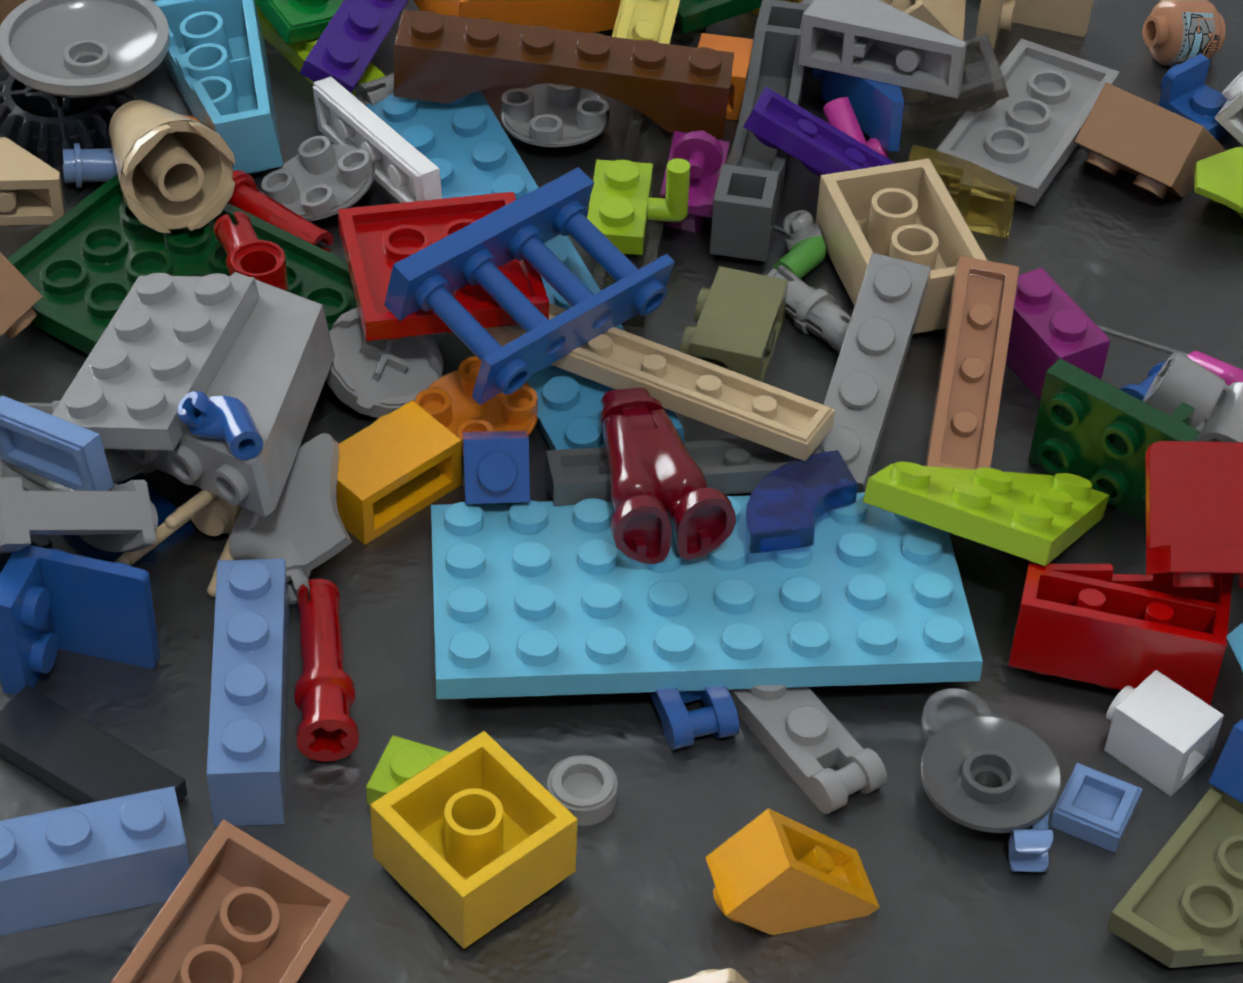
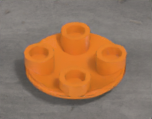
[414,356,539,458]

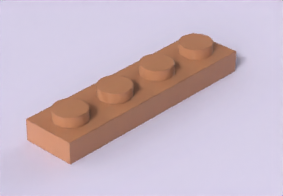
[925,256,1019,470]

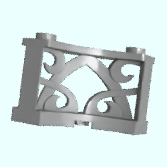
[0,401,158,554]

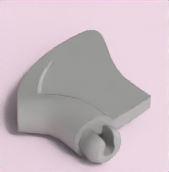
[229,433,352,605]

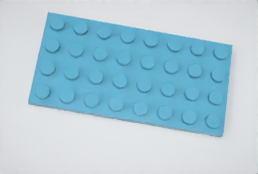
[431,491,983,699]

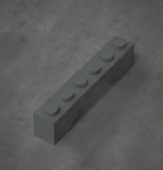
[710,0,810,262]

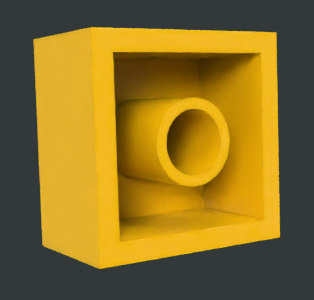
[370,731,578,949]

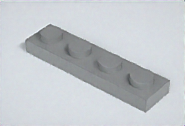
[805,252,931,493]

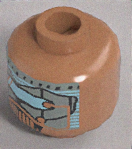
[1142,0,1226,66]

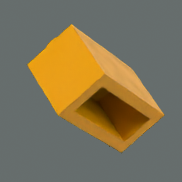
[336,400,462,545]

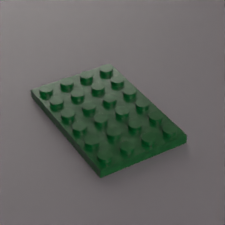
[7,173,358,386]

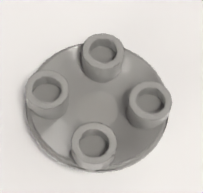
[501,83,610,147]
[261,135,375,221]

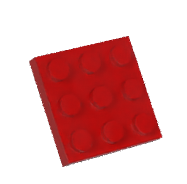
[338,192,549,341]

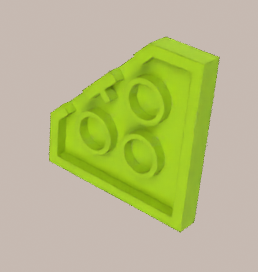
[863,461,1109,566]

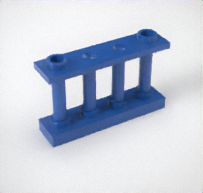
[384,167,675,405]

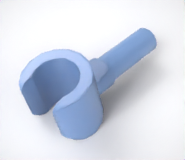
[1008,811,1054,872]

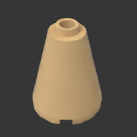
[109,100,236,233]

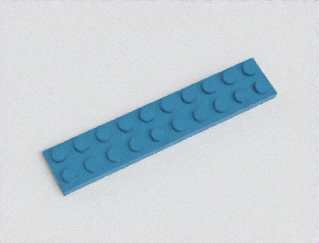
[366,91,685,450]

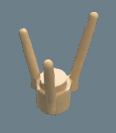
[113,489,242,597]

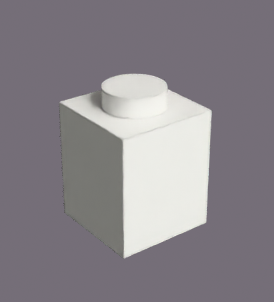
[1104,670,1224,796]

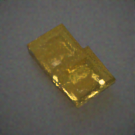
[908,145,1018,238]

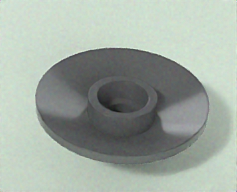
[920,716,1061,833]

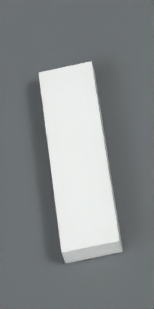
[313,77,442,203]

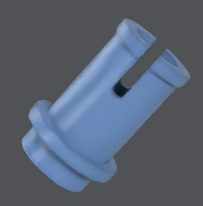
[63,143,117,188]

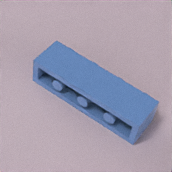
[207,559,290,827]
[0,786,190,936]

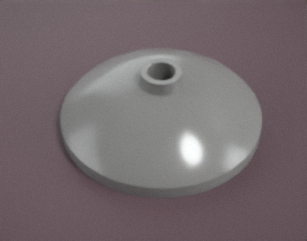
[0,0,170,98]

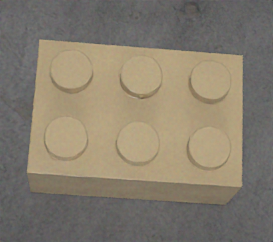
[815,158,988,334]

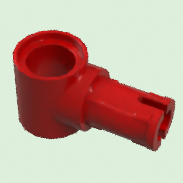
[213,212,288,291]

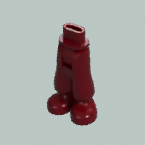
[599,387,736,564]

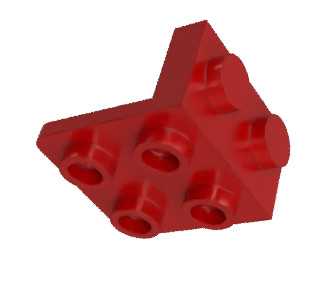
[1146,441,1243,589]

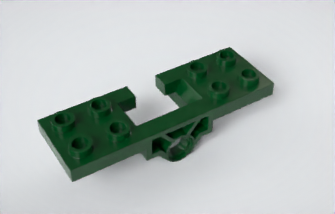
[1028,358,1201,525]

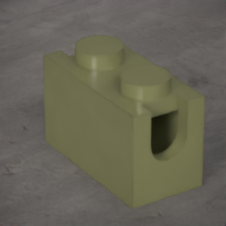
[680,266,788,383]

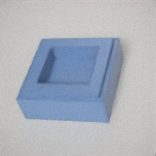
[1050,763,1143,853]

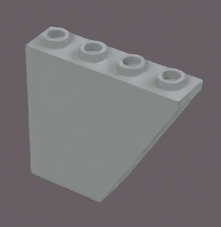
[114,272,335,517]

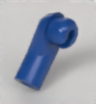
[177,391,263,460]

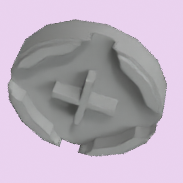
[325,307,444,418]

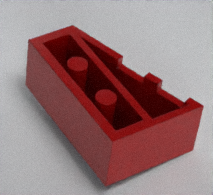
[1008,563,1233,705]

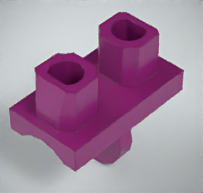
[660,131,730,233]

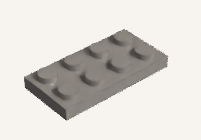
[933,38,1120,206]
[52,273,260,451]

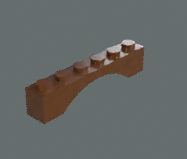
[394,10,734,140]

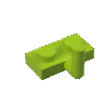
[587,158,690,255]

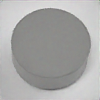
[547,755,618,826]

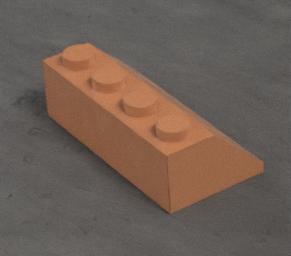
[111,819,350,983]

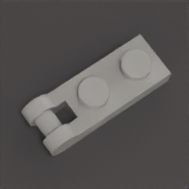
[728,685,887,814]

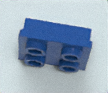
[0,545,160,695]

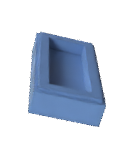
[0,395,114,491]

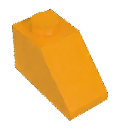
[705,808,880,936]

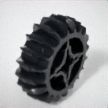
[0,70,137,168]

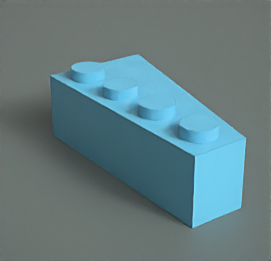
[153,0,284,174]

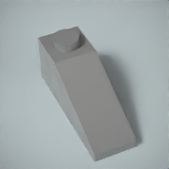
[799,0,967,98]

